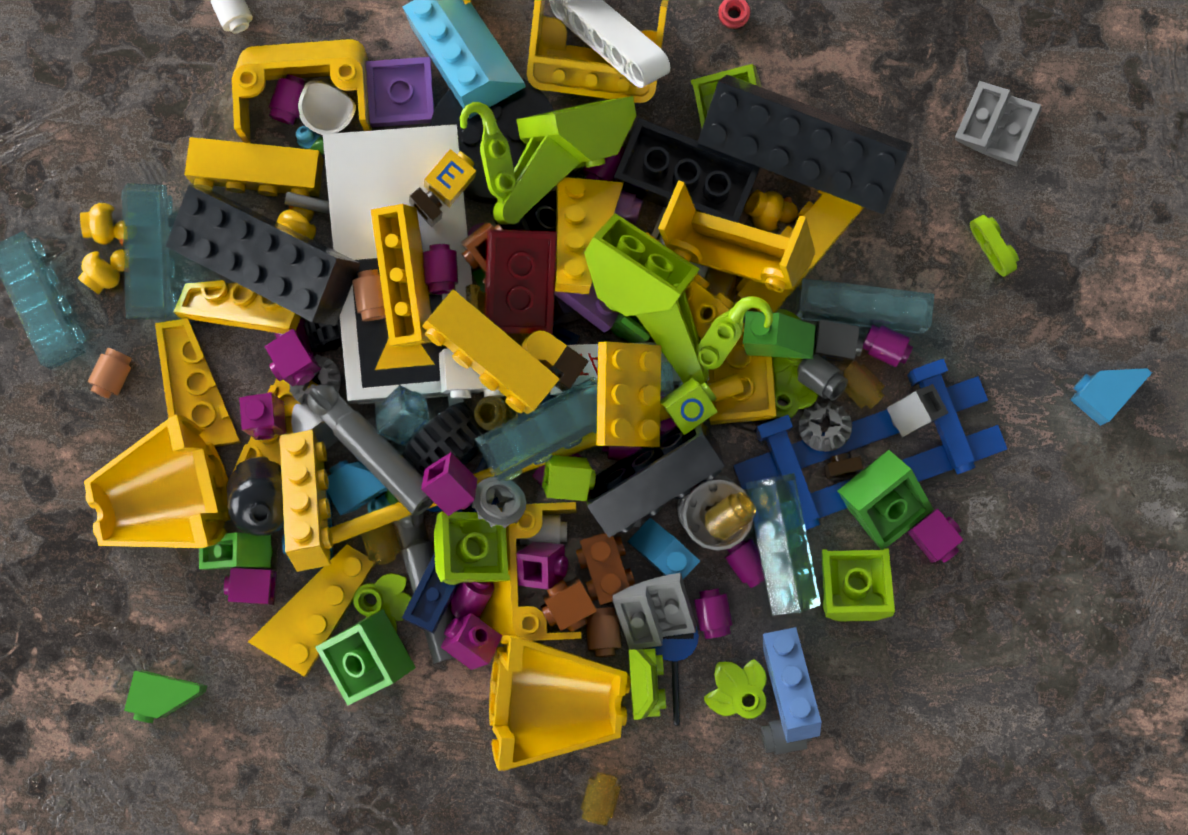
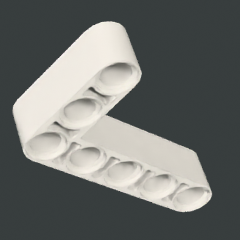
[549,0,671,88]

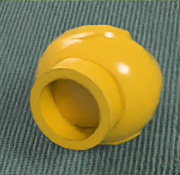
[745,190,798,232]
[80,203,136,247]
[277,205,316,240]
[78,249,133,295]

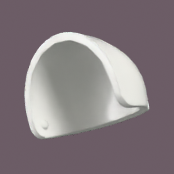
[298,81,356,135]

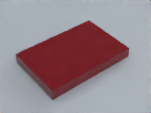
[484,229,557,334]

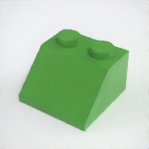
[837,450,934,550]
[315,609,416,706]

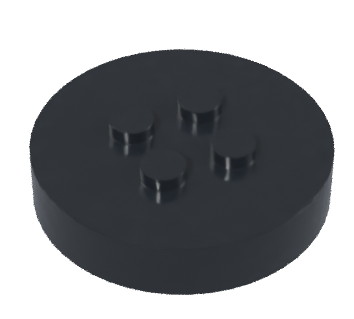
[430,78,554,204]

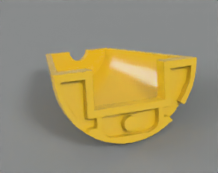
[84,415,231,548]
[489,635,631,771]

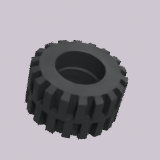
[402,402,491,476]

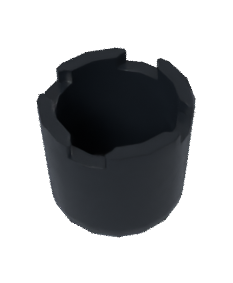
[226,457,284,536]

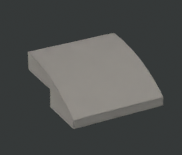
[955,81,1042,167]
[612,573,696,650]

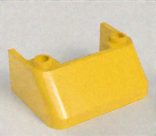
[527,0,669,103]
[232,39,372,143]
[658,180,815,292]
[480,502,582,643]

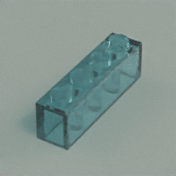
[121,183,176,320]
[0,231,86,370]
[795,278,935,333]
[474,376,598,481]
[746,473,821,616]

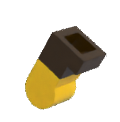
[522,331,589,392]

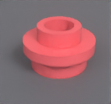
[718,0,750,29]

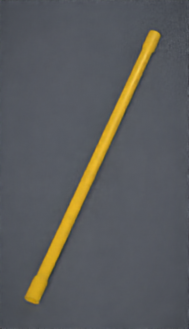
[330,373,743,544]

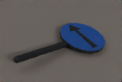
[651,626,699,726]

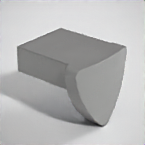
[291,404,339,450]

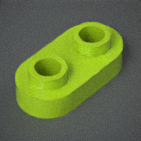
[970,215,1019,277]

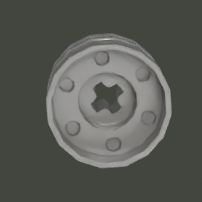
[677,475,754,551]

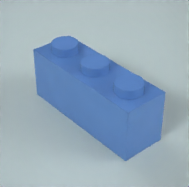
[763,627,822,743]

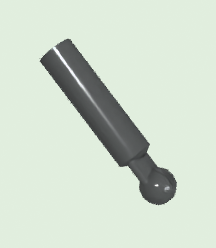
[307,384,434,516]
[394,501,455,664]

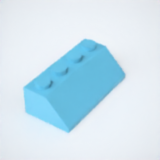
[402,0,526,119]

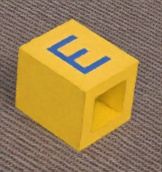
[424,149,477,208]

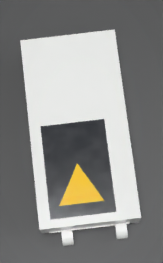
[323,124,480,421]

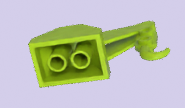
[460,96,637,225]
[584,213,773,385]

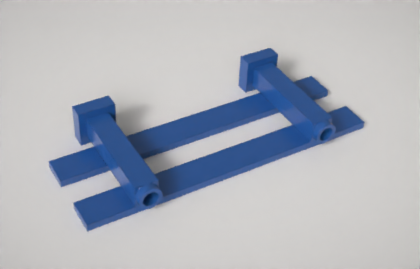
[733,358,1008,540]

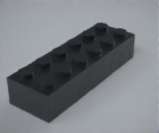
[698,75,912,214]
[166,185,360,326]

